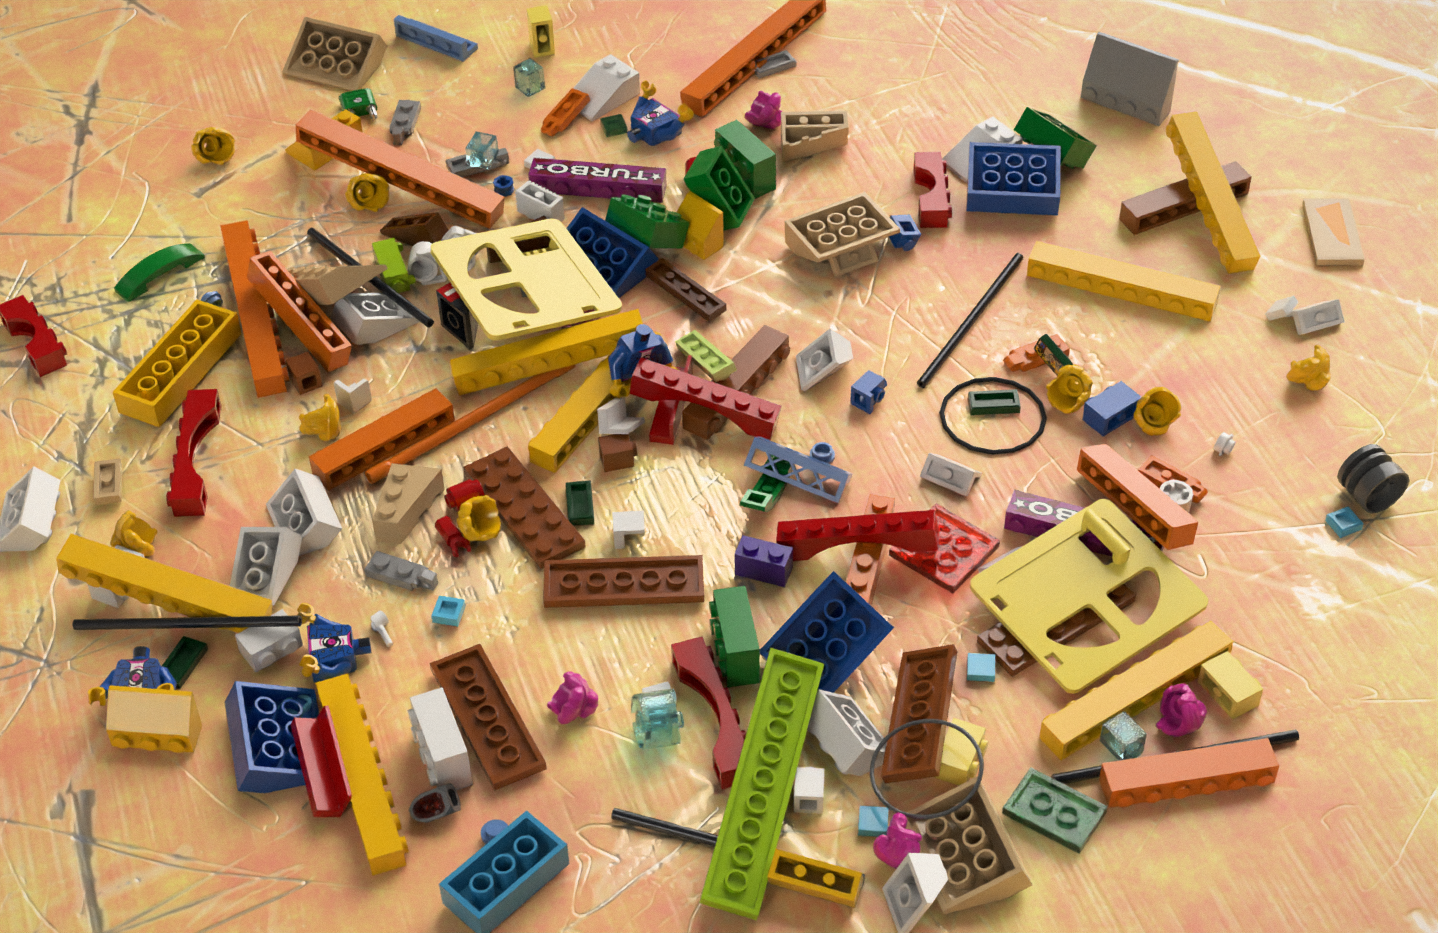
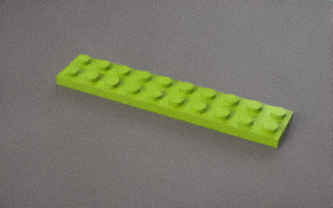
[699,648,824,920]

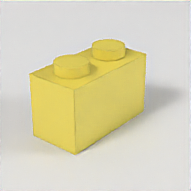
[526,5,555,58]
[1197,651,1263,719]
[934,718,988,786]

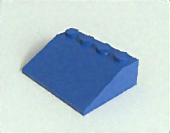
[966,142,1061,216]
[566,207,659,298]
[760,571,894,693]
[225,681,319,793]

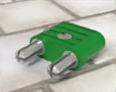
[339,88,378,120]

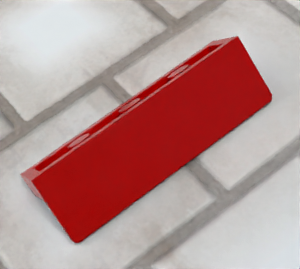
[649,355,693,445]
[291,706,352,817]

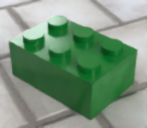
[1013,107,1097,169]
[714,120,776,199]
[683,145,755,231]
[605,195,690,249]
[709,586,760,688]

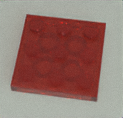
[889,503,1000,594]

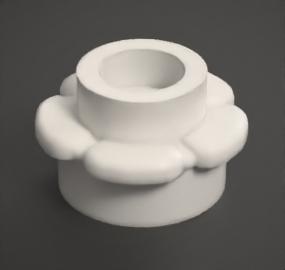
[1213,432,1236,456]

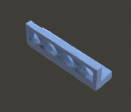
[394,15,478,62]
[744,436,853,503]

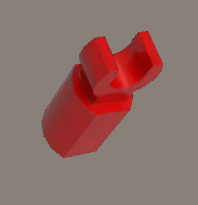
[435,516,471,558]

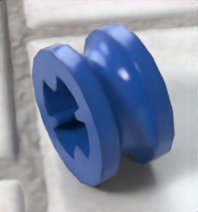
[493,175,514,197]

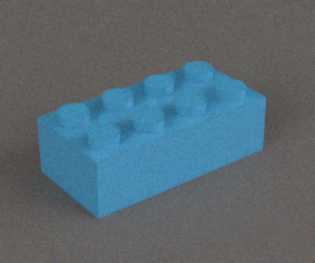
[439,810,569,933]

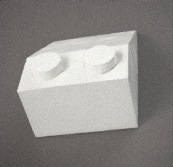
[574,54,640,122]
[942,117,1023,183]
[330,293,420,345]
[230,527,302,606]

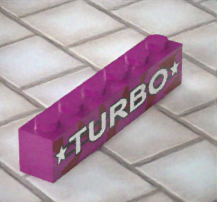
[528,158,667,203]
[1004,489,1164,557]

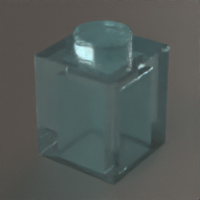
[513,58,545,97]
[465,131,499,169]
[1100,711,1147,761]

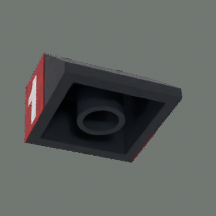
[436,282,478,350]

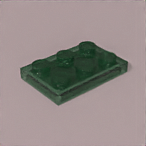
[1002,767,1108,854]

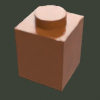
[285,352,323,395]
[598,434,638,472]

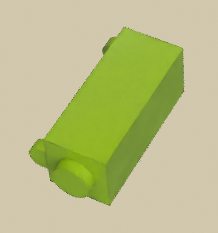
[372,238,416,293]

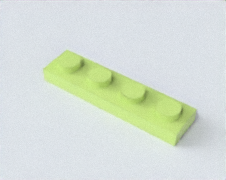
[675,330,737,382]

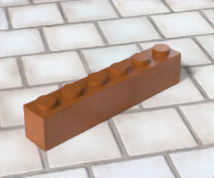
[1119,161,1252,235]
[682,325,790,440]

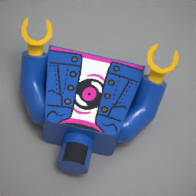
[627,80,694,146]
[608,324,680,399]
[297,603,372,683]
[88,646,177,706]

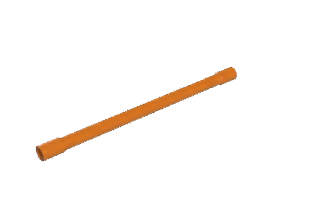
[365,364,576,484]

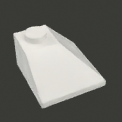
[796,328,853,392]
[882,853,948,933]

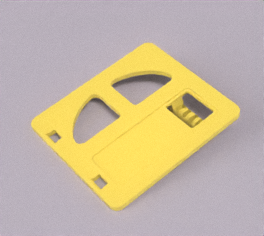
[430,219,622,340]
[970,499,1208,694]

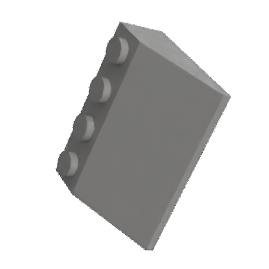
[1080,31,1179,126]

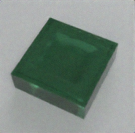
[600,114,628,137]

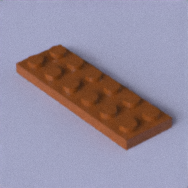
[463,446,586,569]
[543,555,704,608]
[977,584,1136,677]
[430,644,547,791]
[881,644,958,784]

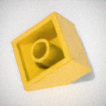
[677,191,724,260]

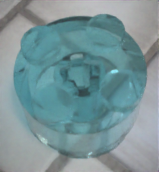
[631,689,684,750]

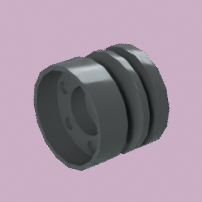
[1337,444,1410,513]

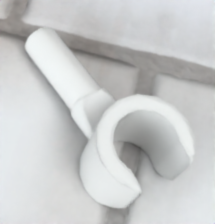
[371,611,393,647]

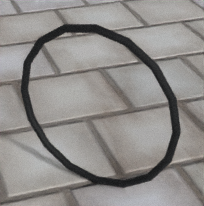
[939,377,1047,455]

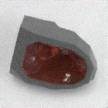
[408,783,461,823]

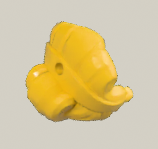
[191,127,235,165]
[345,173,390,212]
[1286,344,1331,391]
[1046,364,1093,414]
[1133,386,1181,436]
[299,394,342,441]
[456,495,501,541]
[110,510,158,557]

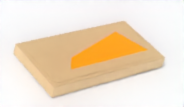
[1302,198,1365,266]

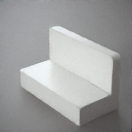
[1286,299,1345,335]
[597,398,645,434]
[919,453,982,496]

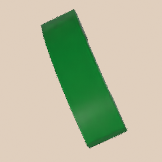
[114,243,205,302]
[740,455,793,512]

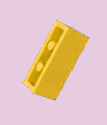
[767,849,863,908]

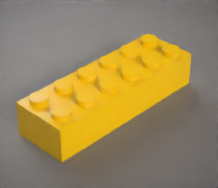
[112,299,242,427]

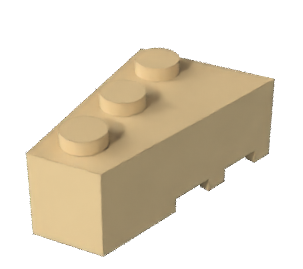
[781,110,849,163]
[372,463,445,544]

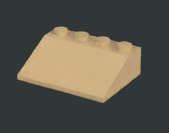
[282,17,387,91]
[784,192,900,262]
[287,265,388,305]
[906,777,1033,914]

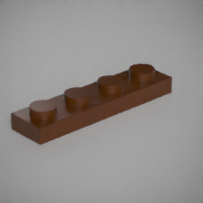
[645,258,727,322]

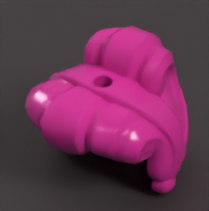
[744,91,782,129]
[547,671,598,724]
[1156,683,1207,737]
[873,812,922,869]

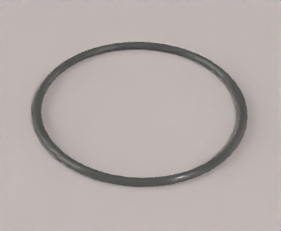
[870,719,984,819]

